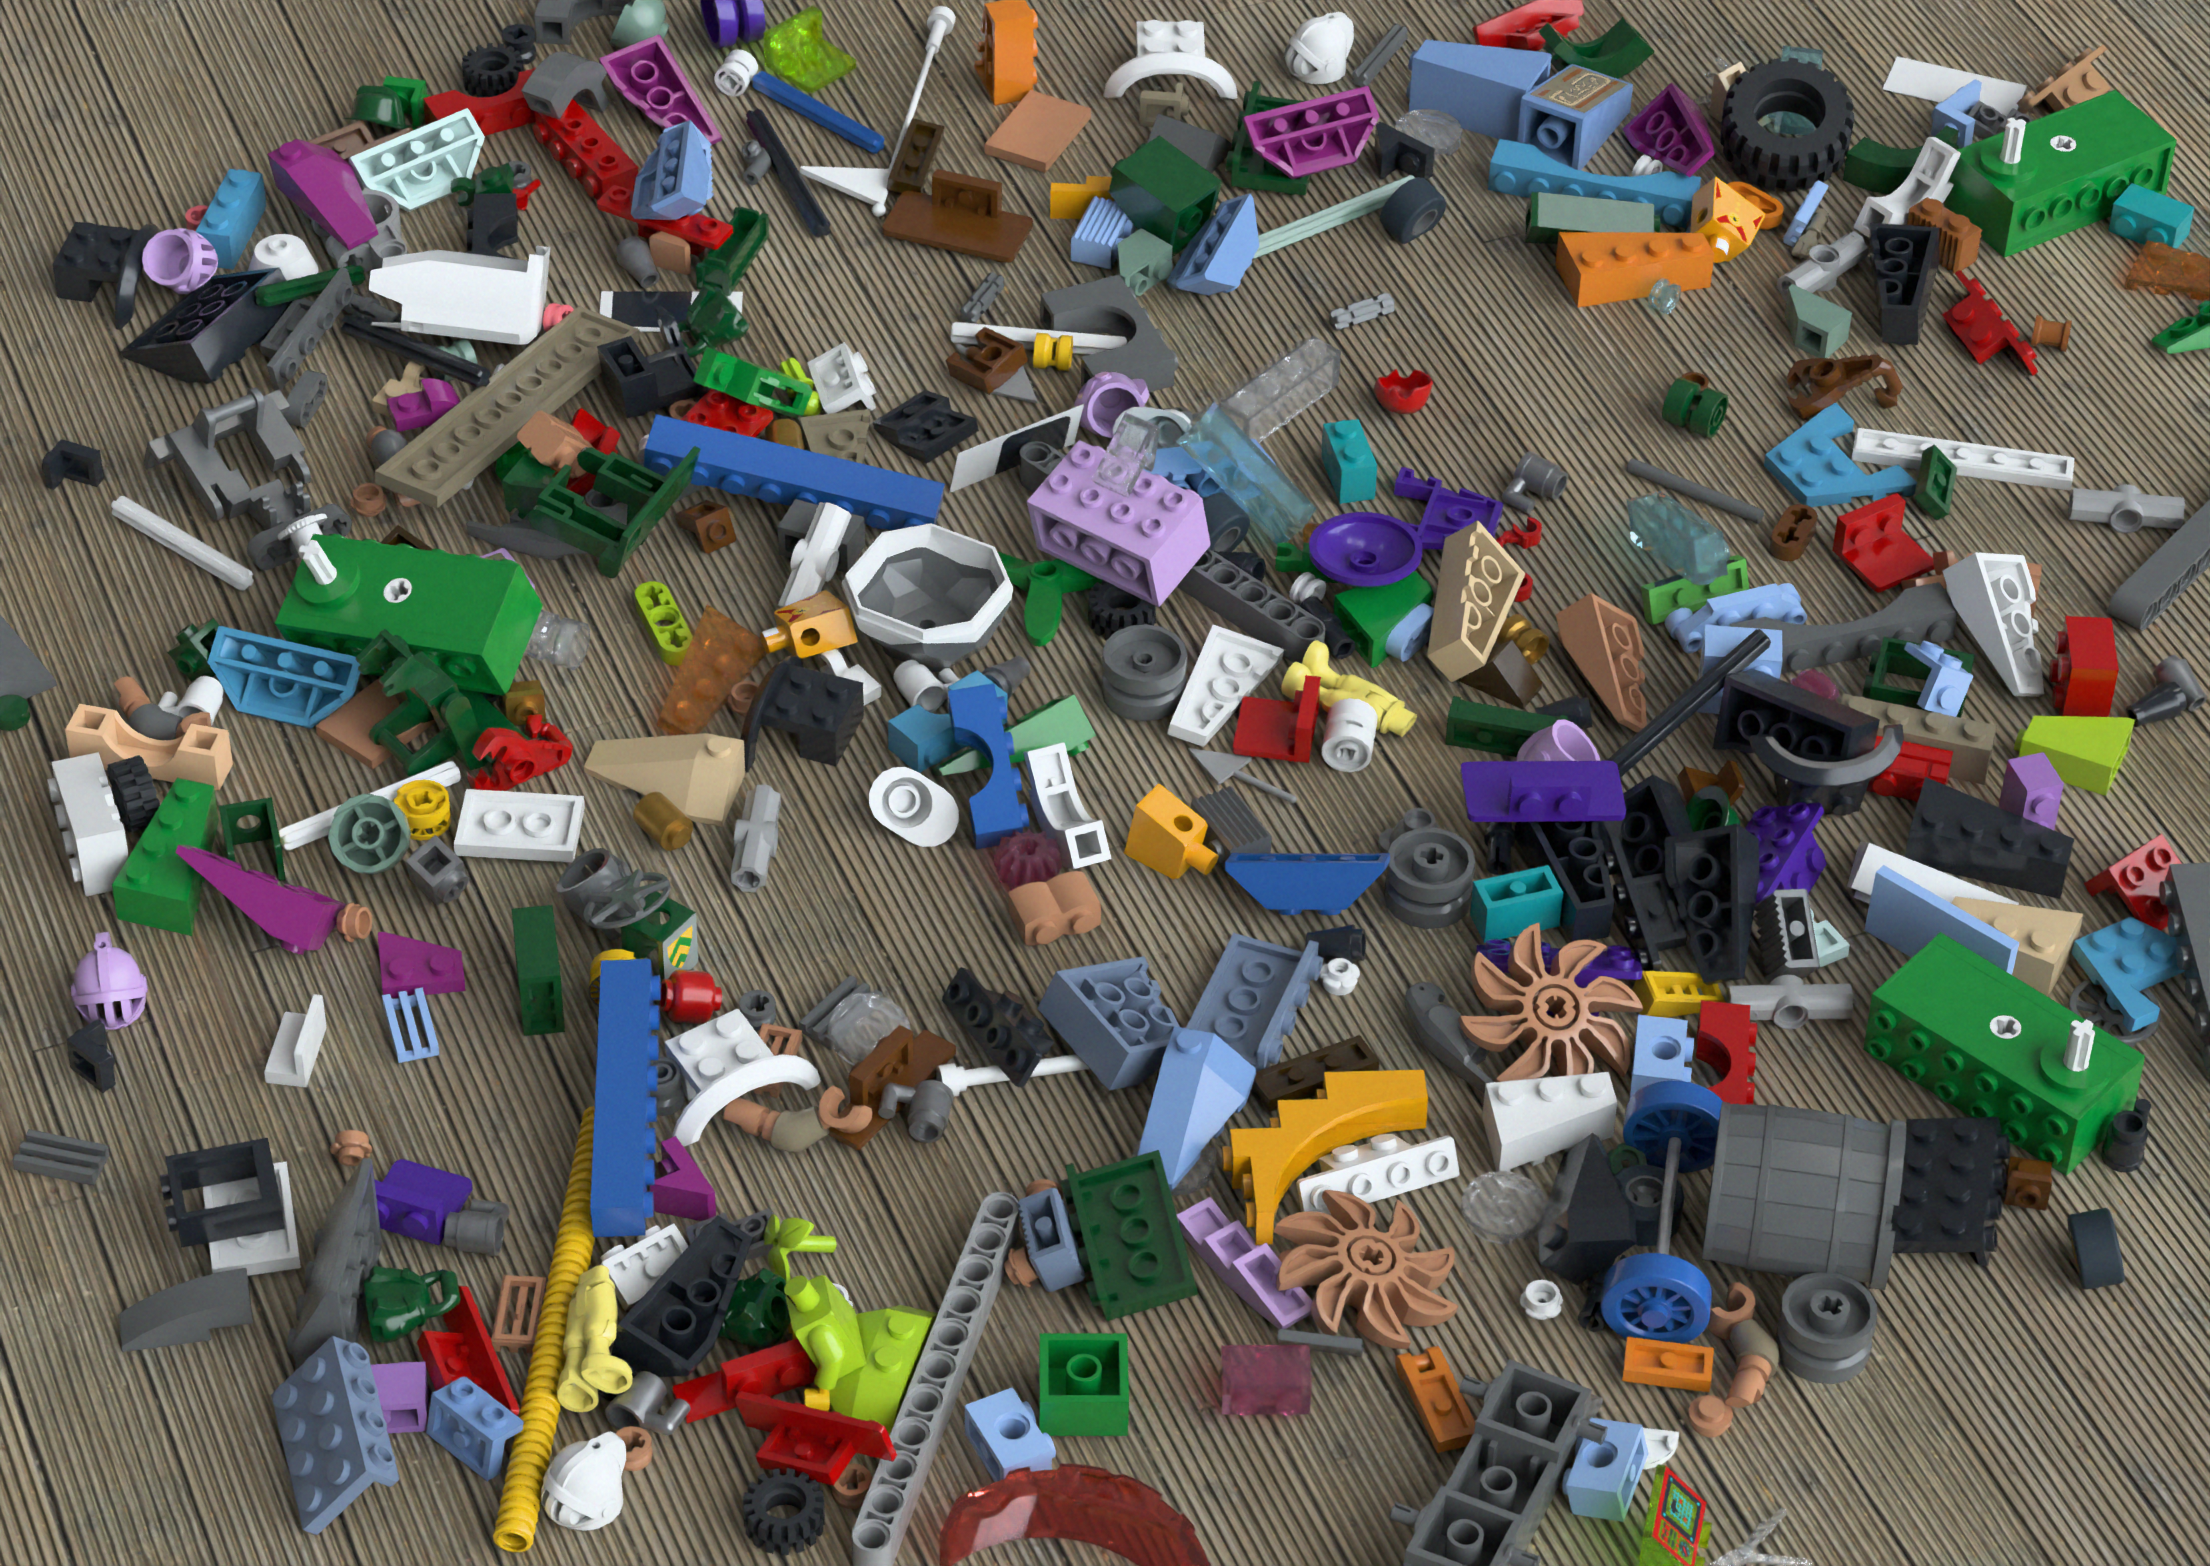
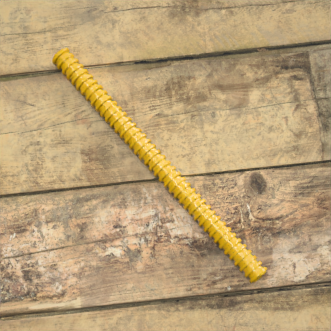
[493,1106,595,1552]

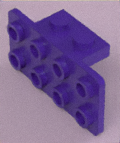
[1460,761,1626,822]
[1745,802,1827,904]
[1476,939,1642,1017]

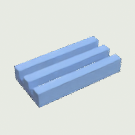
[1783,180,1829,248]
[382,987,439,1063]

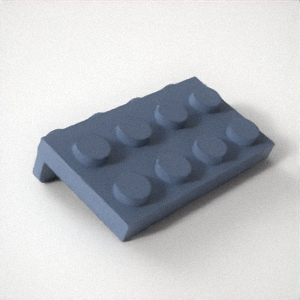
[1186,933,1323,1072]
[271,1335,399,1535]

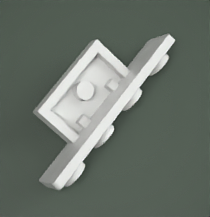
[1296,1134,1459,1215]

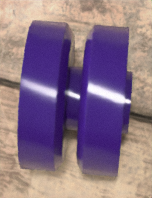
[699,0,766,49]

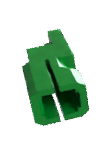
[693,347,813,418]

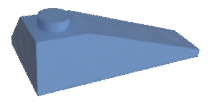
[1137,1026,1256,1190]

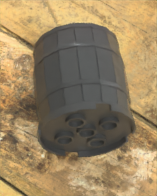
[1702,1102,1906,1290]

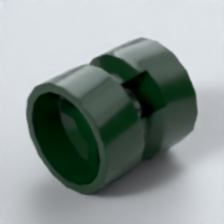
[1662,377,1729,438]

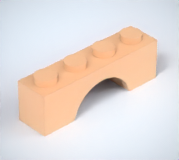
[65,704,233,791]

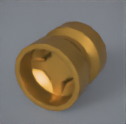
[1496,614,1550,666]

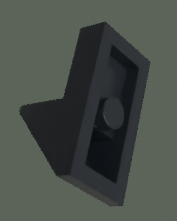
[1374,121,1435,180]

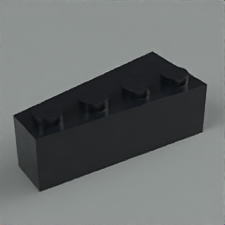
[1515,821,1614,943]

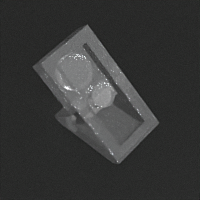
[1092,412,1160,498]

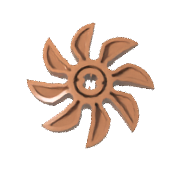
[1458,923,1643,1082]
[1274,1190,1459,1349]

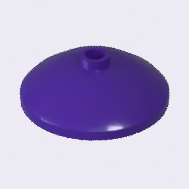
[1309,512,1423,588]

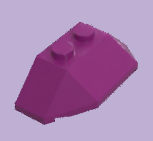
[1242,86,1380,179]

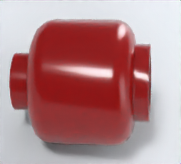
[659,969,722,1025]

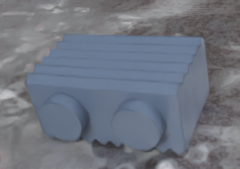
[1017,1188,1085,1292]

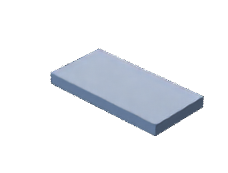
[1864,865,2019,975]

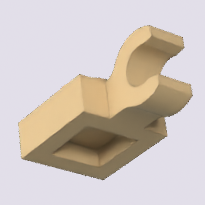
[371,361,426,417]

